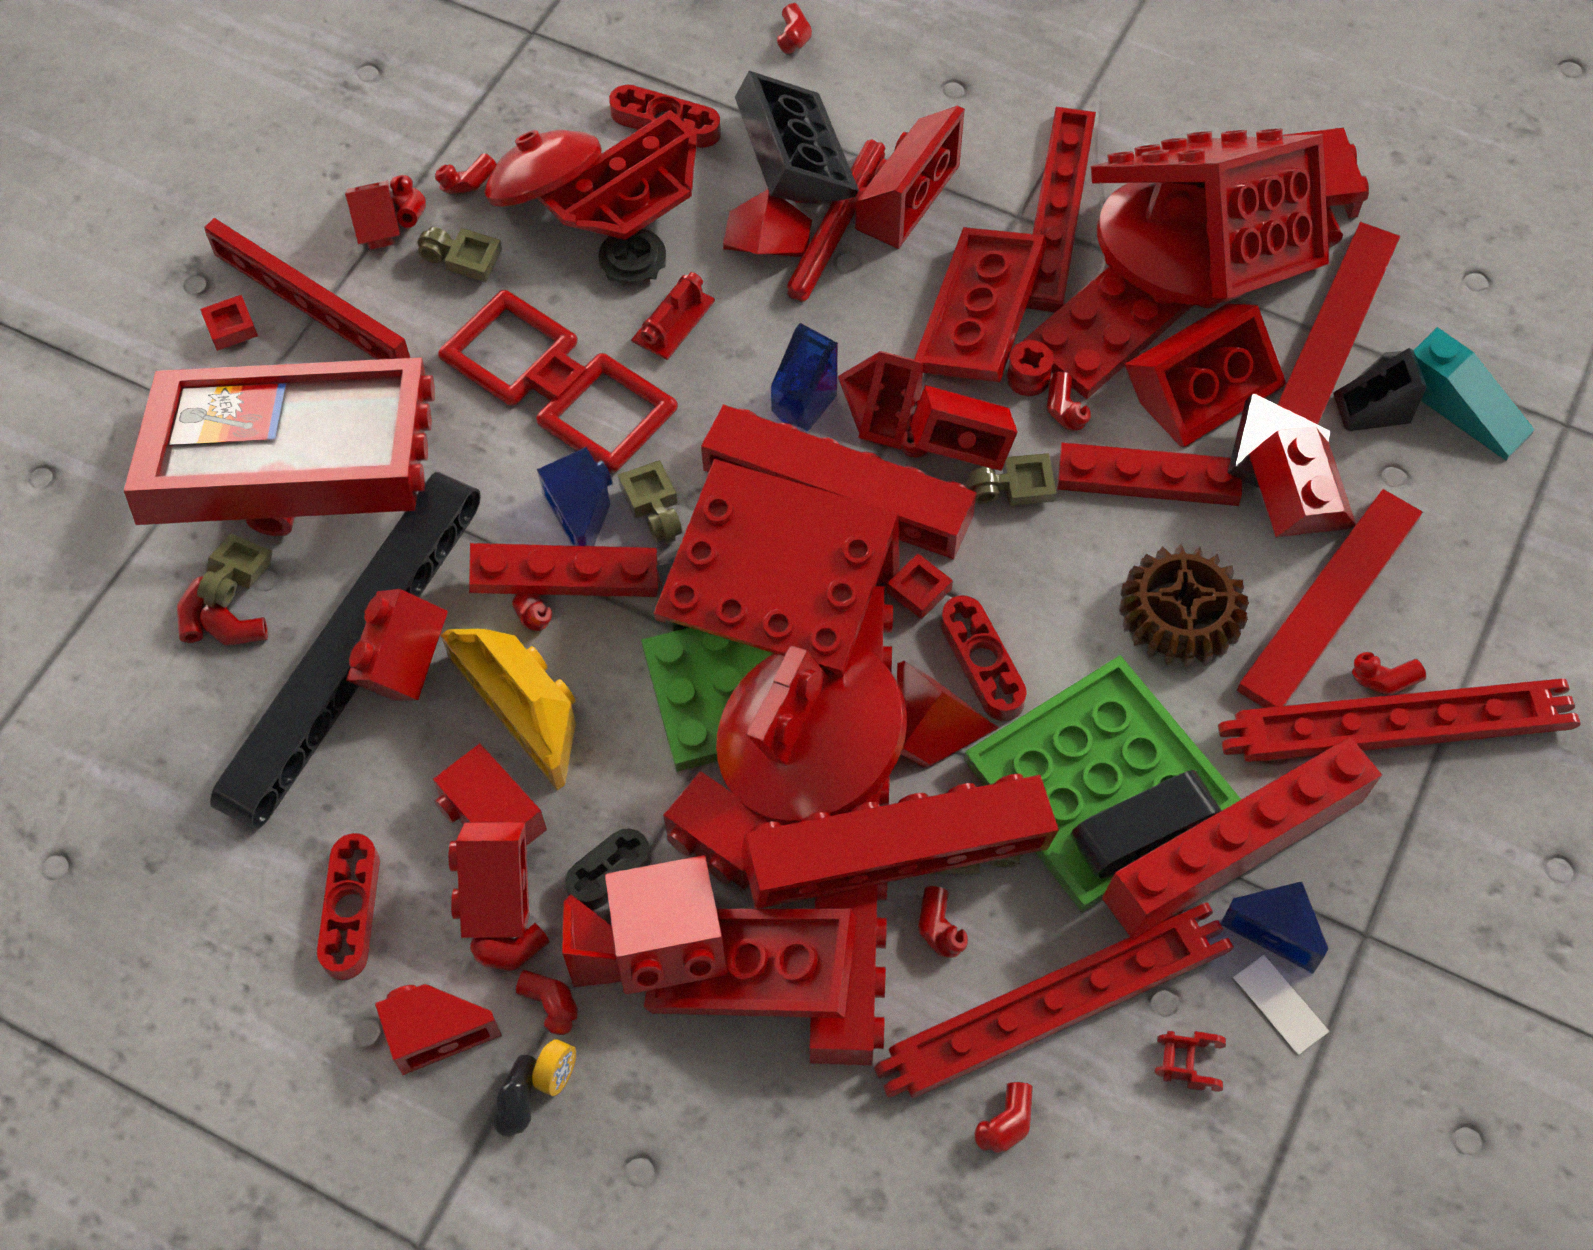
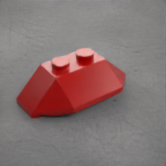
[538,110,697,240]

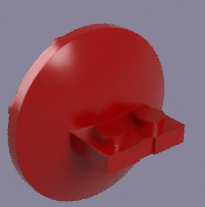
[1097,182,1245,308]
[716,644,907,825]

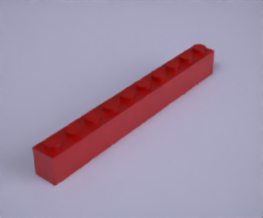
[810,586,893,1066]

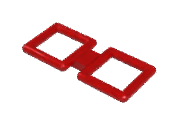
[438,290,678,473]

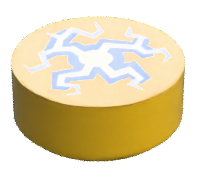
[532,1039,576,1096]

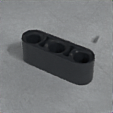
[1070,770,1222,880]

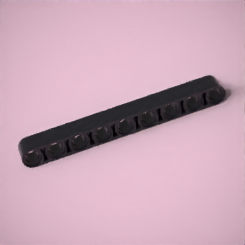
[210,472,481,829]

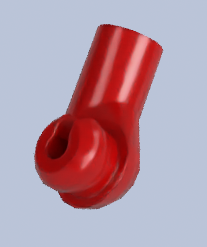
[777,3,812,54]
[390,175,426,228]
[1046,372,1091,431]
[177,576,205,643]
[512,593,552,631]
[200,605,268,646]
[918,886,968,958]
[470,923,550,971]
[516,969,578,1035]
[974,1082,1033,1153]

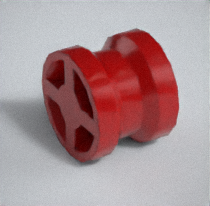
[1007,340,1054,397]

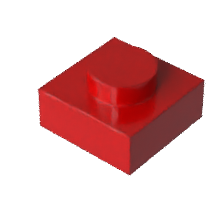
[200,295,258,351]
[886,553,953,620]

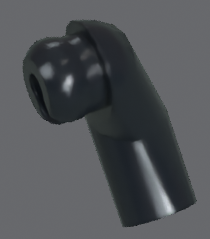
[493,1055,537,1137]

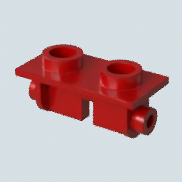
[631,272,715,360]

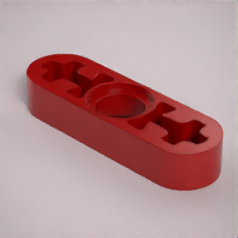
[609,84,721,148]
[941,595,1027,721]
[317,833,380,980]

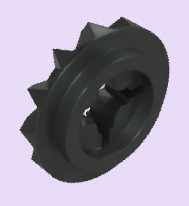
[598,229,666,287]

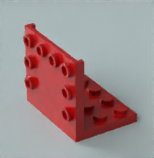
[1090,128,1329,299]
[654,459,900,677]

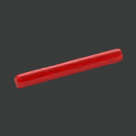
[787,139,886,302]

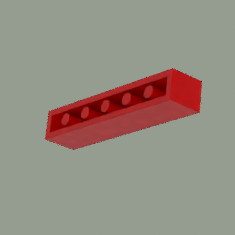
[701,404,976,560]
[1102,737,1382,939]
[741,774,1059,909]

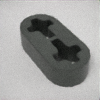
[565,828,651,910]

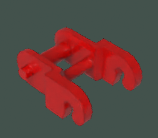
[1155,1031,1226,1092]

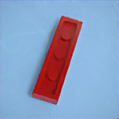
[1057,442,1242,506]
[469,543,658,597]

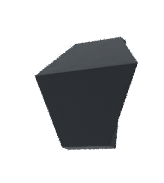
[1333,348,1427,431]

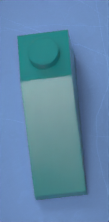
[1414,327,1535,461]

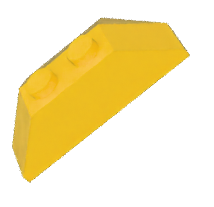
[440,629,576,790]

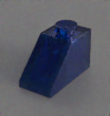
[771,323,838,432]
[537,447,613,546]

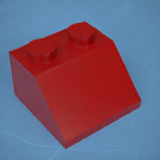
[1249,426,1356,538]

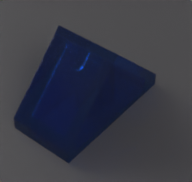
[1220,881,1329,974]

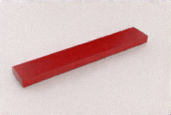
[1026,106,1096,312]
[204,218,411,360]
[1277,222,1400,425]
[1236,489,1423,708]

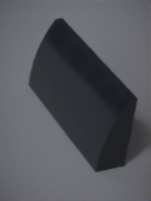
[735,71,859,202]

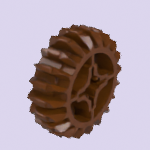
[1119,544,1249,668]

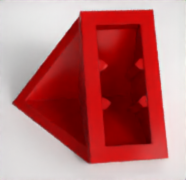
[723,189,812,257]
[838,351,924,450]
[897,661,1000,768]
[562,894,621,987]

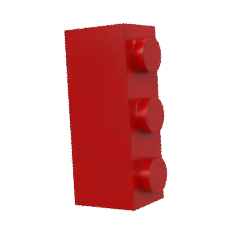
[853,105,965,249]
[1125,303,1287,447]

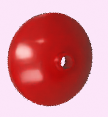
[485,130,602,207]

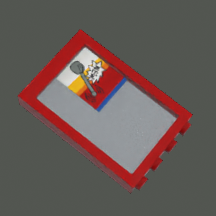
[124,357,435,525]

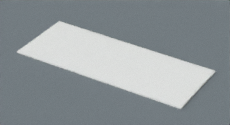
[1233,955,1330,1055]

